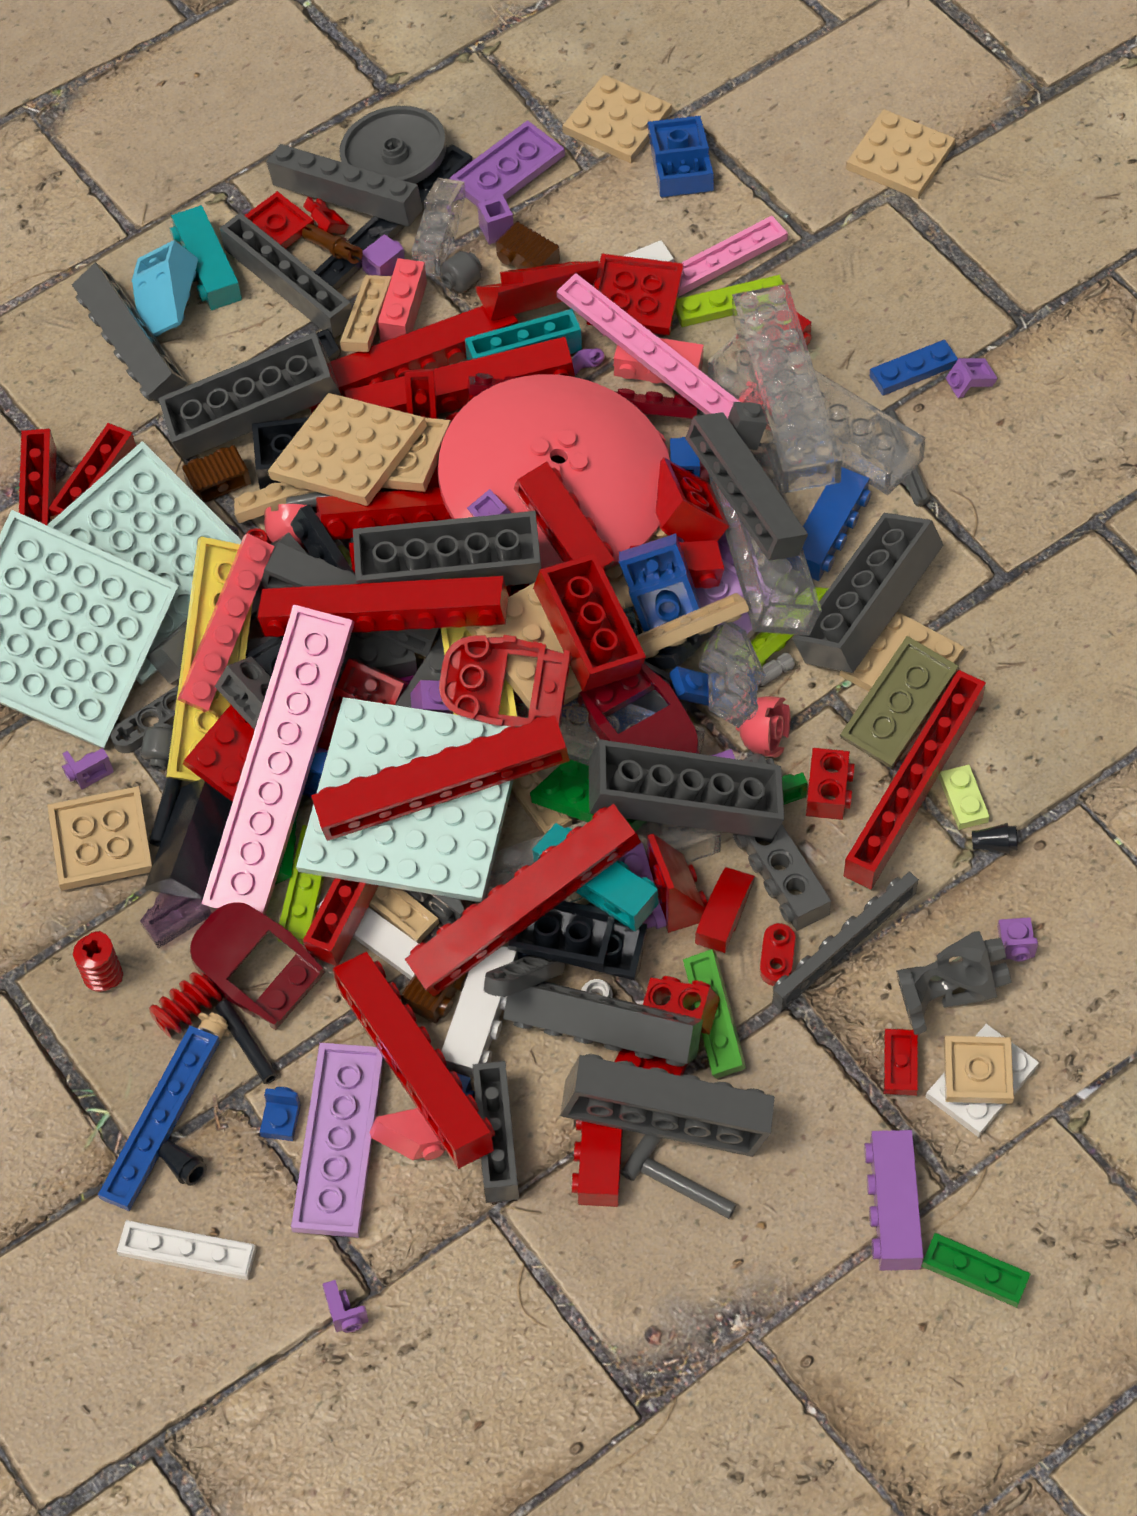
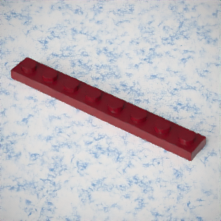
[467,373,698,419]

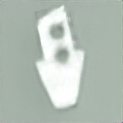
[412,178,465,277]
[699,622,766,728]

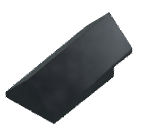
[145,779,233,900]
[508,901,647,981]

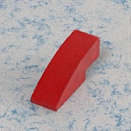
[695,867,755,953]

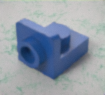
[260,1087,301,1141]

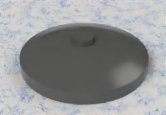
[340,106,447,184]

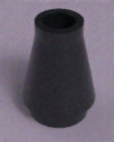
[972,823,1018,854]
[158,1141,206,1186]

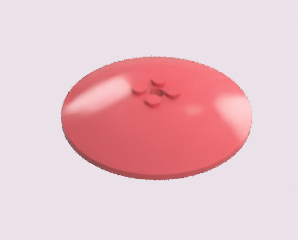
[438,374,670,569]

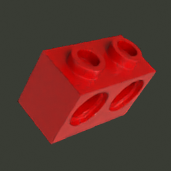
[806,748,855,820]
[643,976,720,1034]

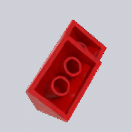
[476,261,599,321]

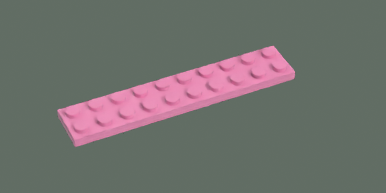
[202,605,354,915]

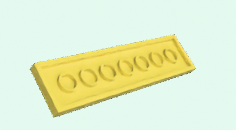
[166,537,253,782]

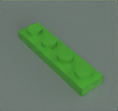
[683,949,747,1079]

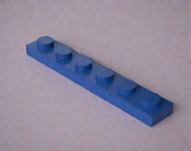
[98,1026,220,1211]

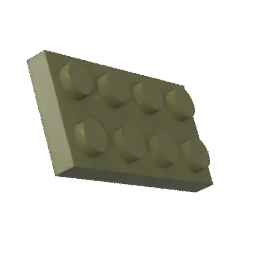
[840,636,959,769]

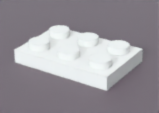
[926,1024,1039,1137]

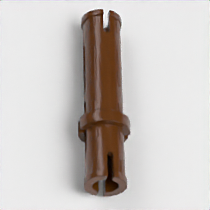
[302,224,363,264]

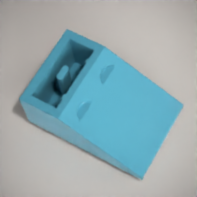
[132,240,198,337]

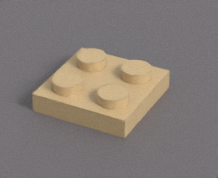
[944,1036,1014,1104]

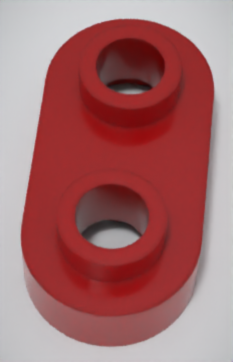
[760,923,796,986]

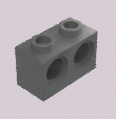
[214,657,271,730]

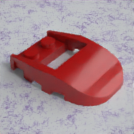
[439,635,572,727]

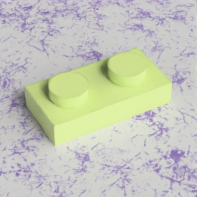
[939,765,990,830]

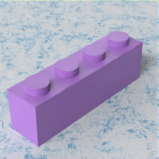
[864,1130,923,1271]

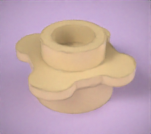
[198,1013,231,1041]

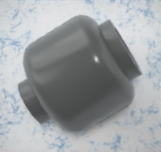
[441,251,482,293]
[141,723,173,770]

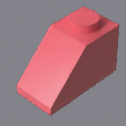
[369,1108,445,1160]

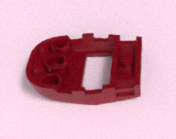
[577,663,699,754]
[190,902,326,1030]

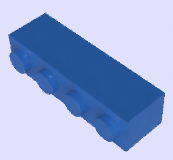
[787,465,872,581]

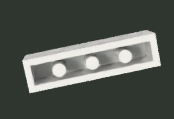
[441,946,519,1077]

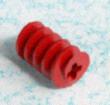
[73,931,123,992]
[149,972,223,1038]

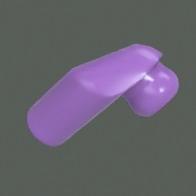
[572,348,604,376]

